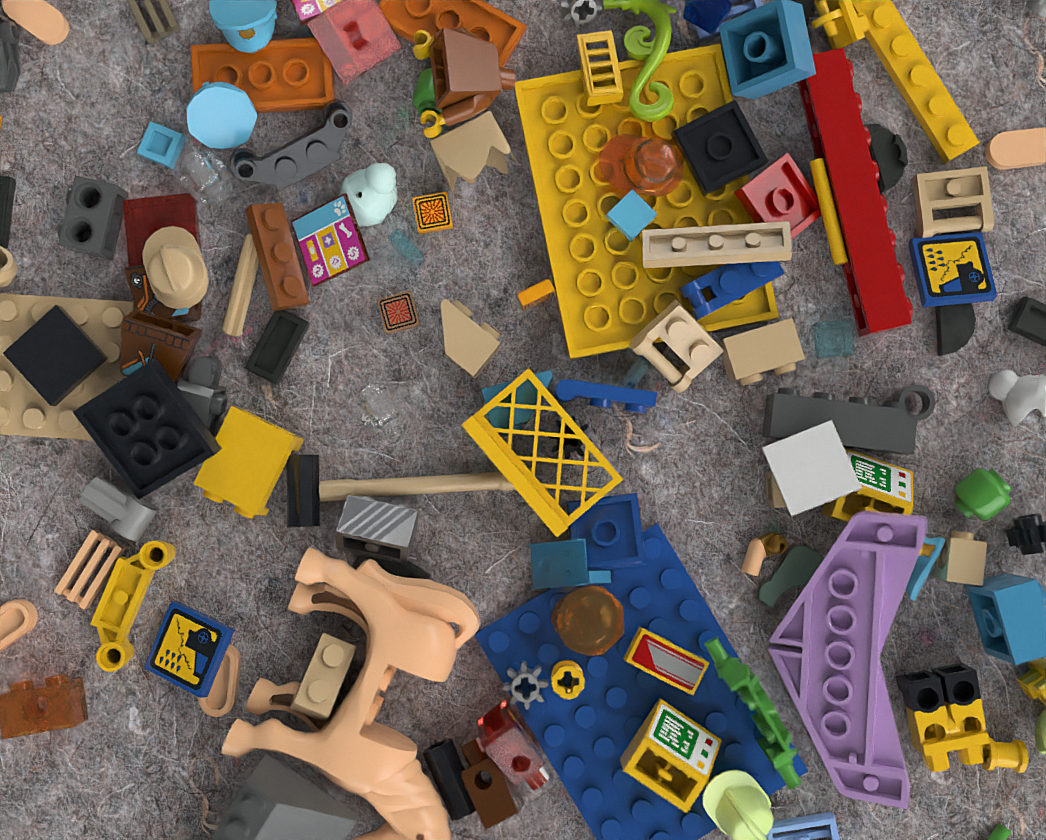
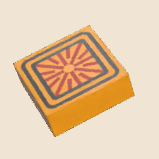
[412,192,453,235]
[517,279,555,311]

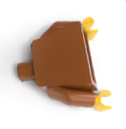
[413,27,516,138]

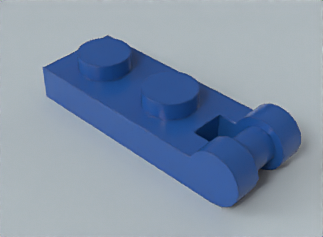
[679,261,785,321]
[555,379,657,414]

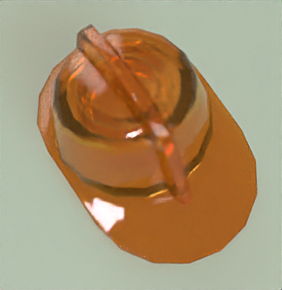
[599,134,684,197]

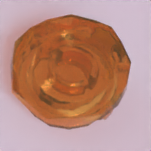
[550,585,624,656]

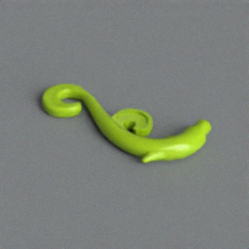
[603,0,677,122]

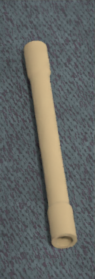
[319,468,532,502]

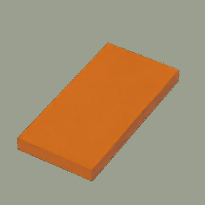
[377,0,527,68]
[191,37,335,113]

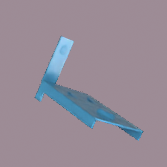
[527,538,611,589]

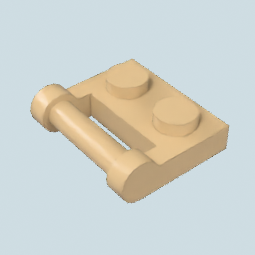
[912,166,994,238]
[629,300,724,393]

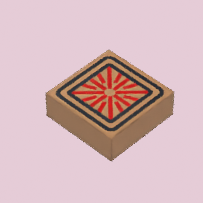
[377,290,421,335]

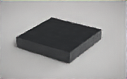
[671,99,769,197]
[3,305,108,407]

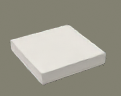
[762,420,862,516]

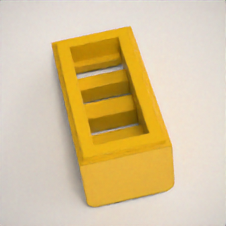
[576,30,624,106]

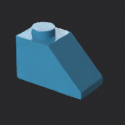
[481,370,553,437]

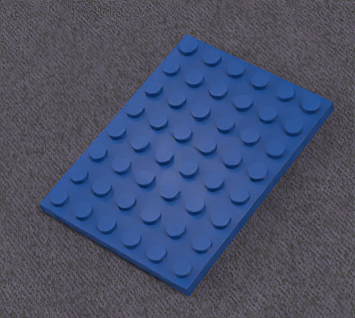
[474,523,808,840]

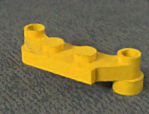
[90,540,176,672]

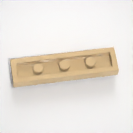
[642,221,792,268]

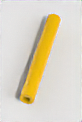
[809,158,848,266]

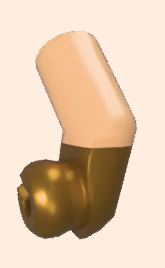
[741,532,788,576]

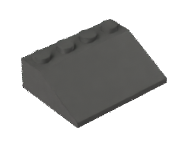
[210,754,360,840]

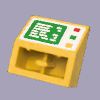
[821,448,914,524]
[620,698,722,813]

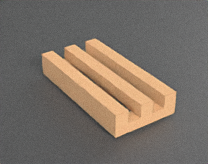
[54,529,126,610]

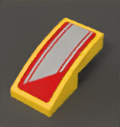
[623,626,709,695]

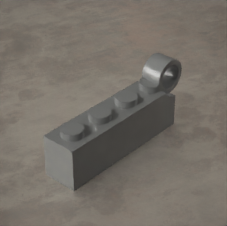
[762,385,935,455]

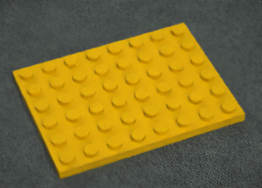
[513,44,779,360]

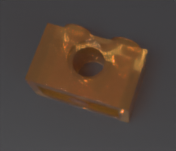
[0,673,89,739]

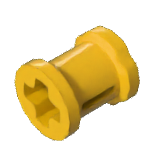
[551,660,585,699]
[980,737,1028,773]

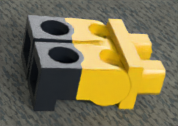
[895,663,990,772]

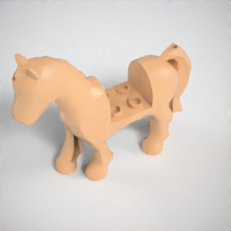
[221,547,481,840]

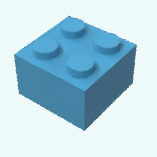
[719,0,816,100]
[965,573,1046,665]

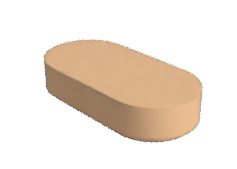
[2,0,69,45]
[985,127,1046,170]
[0,599,38,651]
[198,644,241,717]

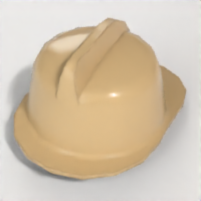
[142,226,209,309]

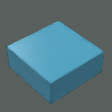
[137,121,186,169]
[606,189,658,242]

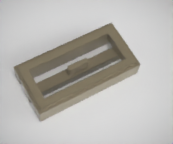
[127,0,181,44]

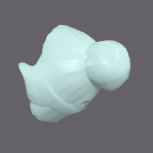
[337,163,398,227]

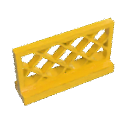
[461,368,623,537]

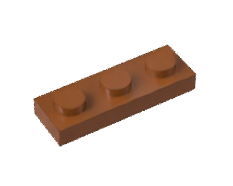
[245,203,310,311]

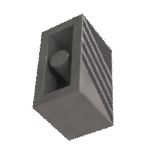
[336,495,418,565]

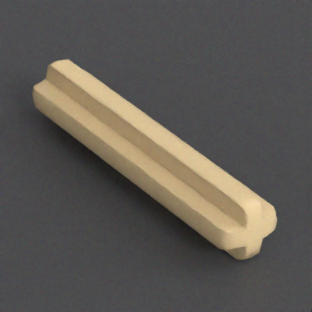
[221,233,259,337]

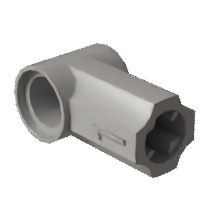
[79,476,158,542]

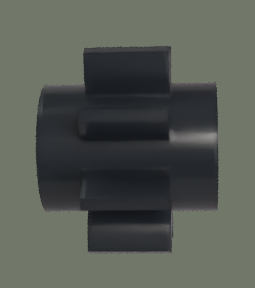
[548,416,592,460]
[1006,513,1046,555]

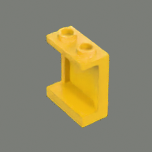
[193,406,304,519]

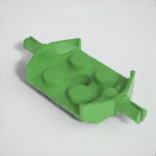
[704,636,802,790]

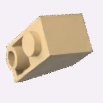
[440,298,501,379]

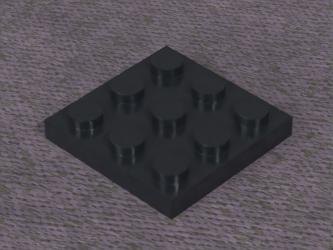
[73,358,222,500]

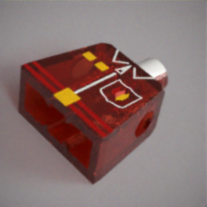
[477,699,549,790]

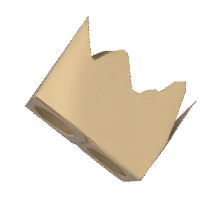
[430,110,518,197]

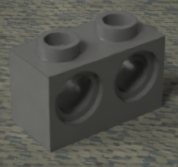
[58,175,129,260]

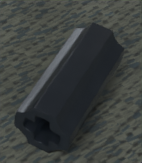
[287,455,320,527]
[422,738,476,821]

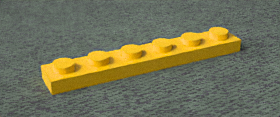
[852,0,980,164]

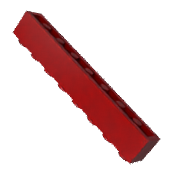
[797,47,913,338]

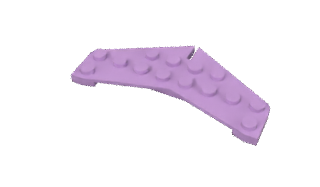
[768,511,927,809]

